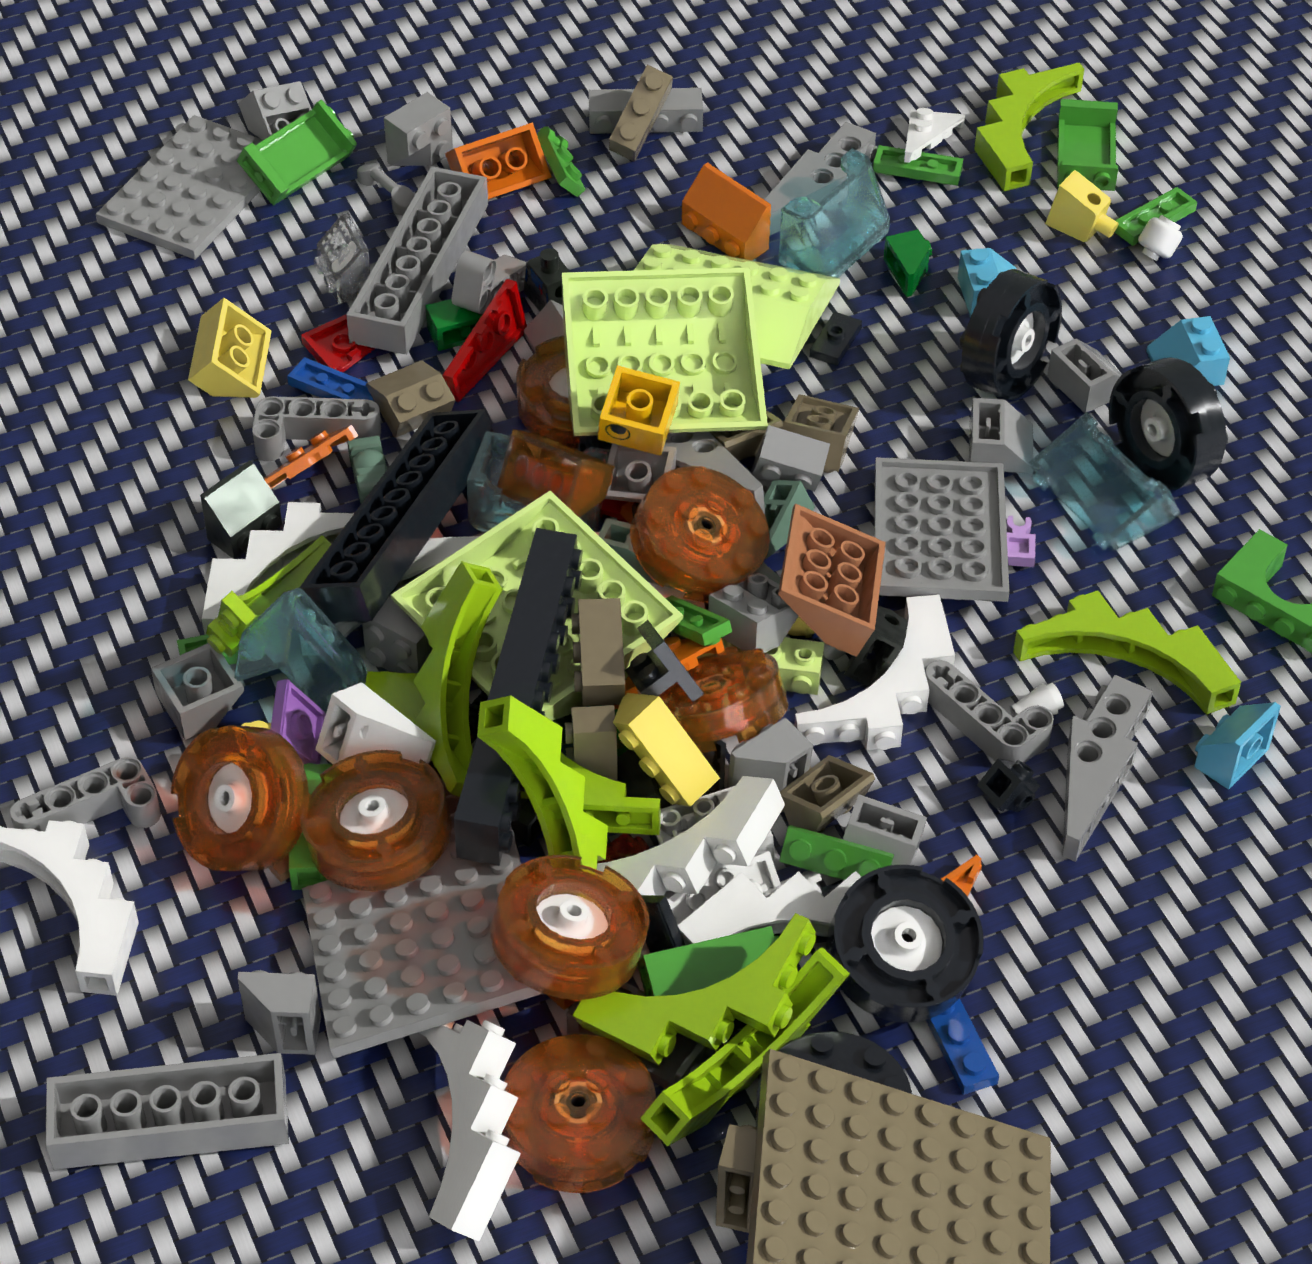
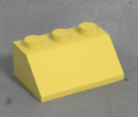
[188,298,271,398]
[613,693,720,807]

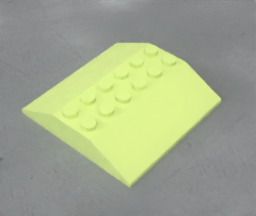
[634,244,840,369]
[561,267,768,436]
[391,491,683,721]

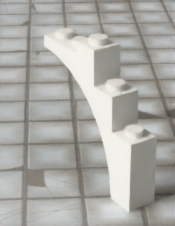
[202,502,354,635]
[794,594,955,750]
[551,776,785,921]
[0,820,139,996]
[678,871,861,945]
[419,1019,521,1241]

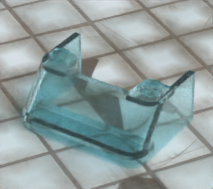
[234,588,367,713]

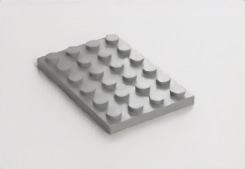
[96,115,263,260]
[874,457,1009,602]

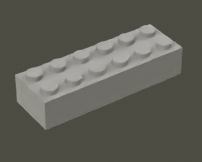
[46,1053,289,1170]

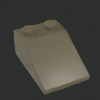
[783,394,859,473]

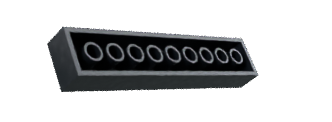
[299,409,496,624]
[454,528,583,866]

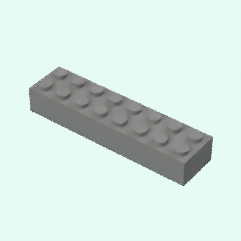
[346,166,488,355]

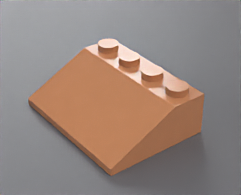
[778,503,886,657]

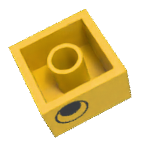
[598,365,680,456]

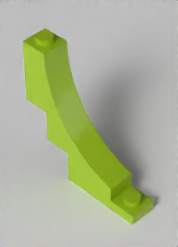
[520,752,661,835]

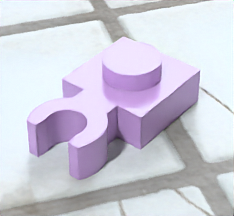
[1006,516,1036,567]

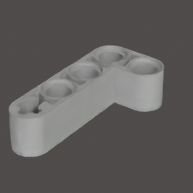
[452,250,526,314]
[252,396,382,461]
[925,660,1054,763]
[10,757,161,832]

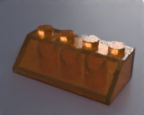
[496,429,615,518]

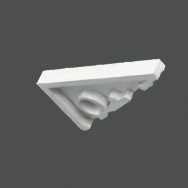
[904,108,965,163]

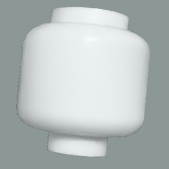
[1138,215,1183,261]

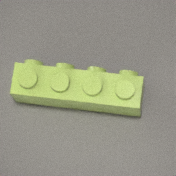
[688,637,825,695]

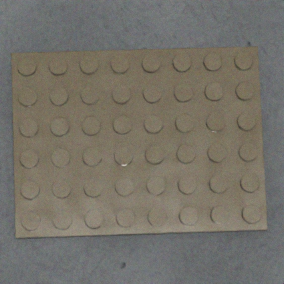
[746,1049,1051,1264]

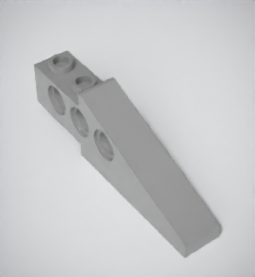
[764,122,878,236]
[664,432,765,519]
[1062,675,1153,862]

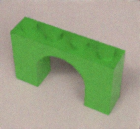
[1212,529,1312,653]

